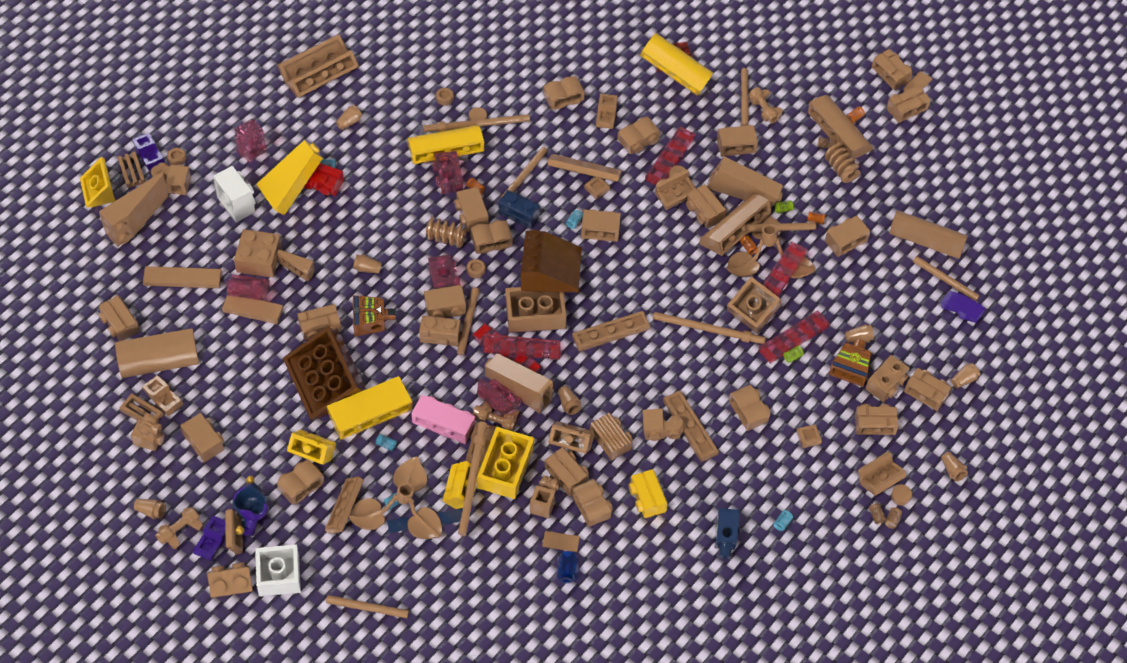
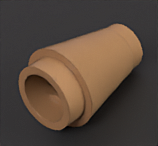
[335,105,363,130]
[353,254,382,274]
[845,324,874,343]
[950,363,980,389]
[558,386,581,415]
[941,452,968,481]
[134,499,166,520]

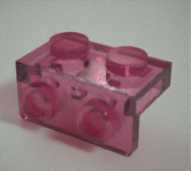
[227,274,270,301]
[477,379,521,415]

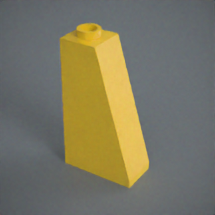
[256,140,323,215]

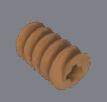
[825,142,861,183]
[426,216,467,248]

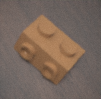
[655,169,696,210]
[858,451,906,496]
[207,562,253,598]

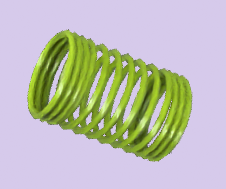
[775,200,794,214]
[783,346,804,363]

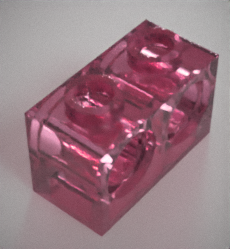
[234,118,267,162]
[432,151,463,194]

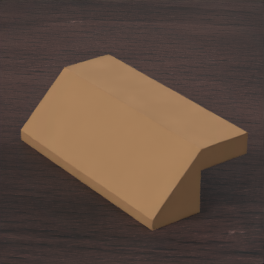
[277,34,359,98]

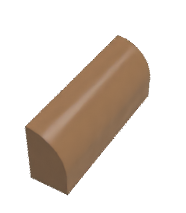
[808,95,873,159]
[700,194,771,256]
[889,210,968,259]
[115,328,199,378]

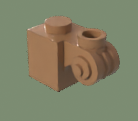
[151,163,191,195]
[643,408,684,441]
[131,415,164,452]
[530,475,559,519]

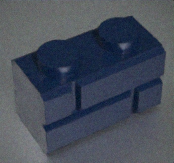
[499,190,540,229]

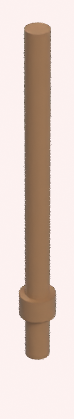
[423,114,530,132]
[653,312,766,344]
[458,422,487,536]

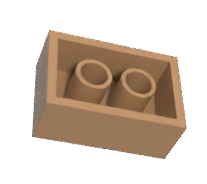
[505,287,566,333]

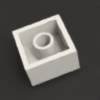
[213,166,256,222]
[255,545,301,596]

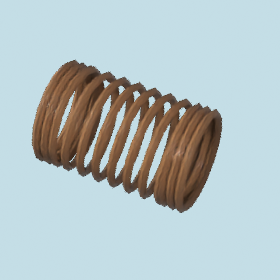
[817,137,835,149]
[869,503,886,524]
[885,507,902,528]

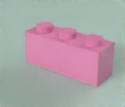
[412,395,475,444]

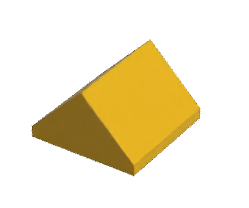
[80,157,115,208]

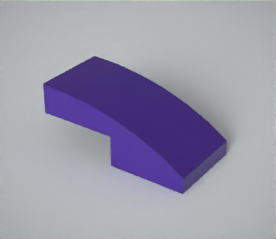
[132,133,165,170]
[941,290,985,323]
[193,516,226,561]

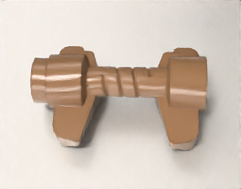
[749,87,783,123]
[473,400,519,431]
[155,507,203,549]

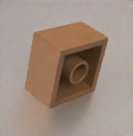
[234,229,282,278]
[727,277,781,334]

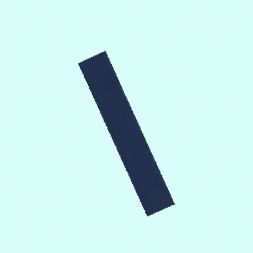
[387,509,463,533]

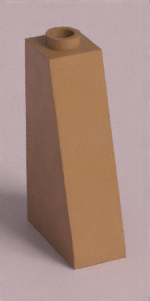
[707,156,783,208]
[485,353,553,414]

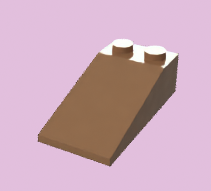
[99,172,168,247]

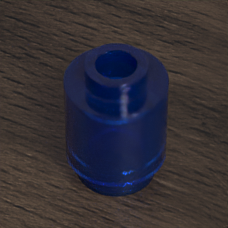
[557,551,578,583]

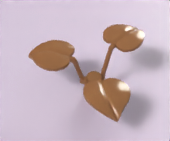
[726,215,815,278]
[348,456,442,539]

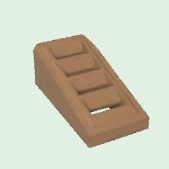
[277,250,315,282]

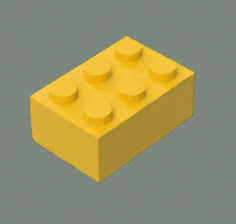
[477,427,534,499]

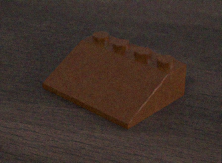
[521,230,582,292]
[283,326,366,421]

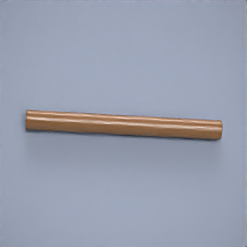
[741,68,749,126]
[501,147,548,198]
[746,222,816,232]
[913,256,980,301]
[457,287,479,355]
[326,595,409,618]

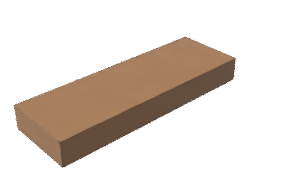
[222,293,283,324]
[325,476,364,534]

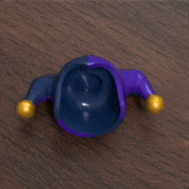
[232,476,269,536]

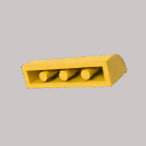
[640,32,713,96]
[407,125,484,164]
[327,376,412,440]

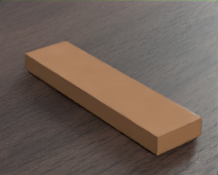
[547,154,622,182]
[143,266,222,288]
[572,311,650,352]
[663,391,719,462]

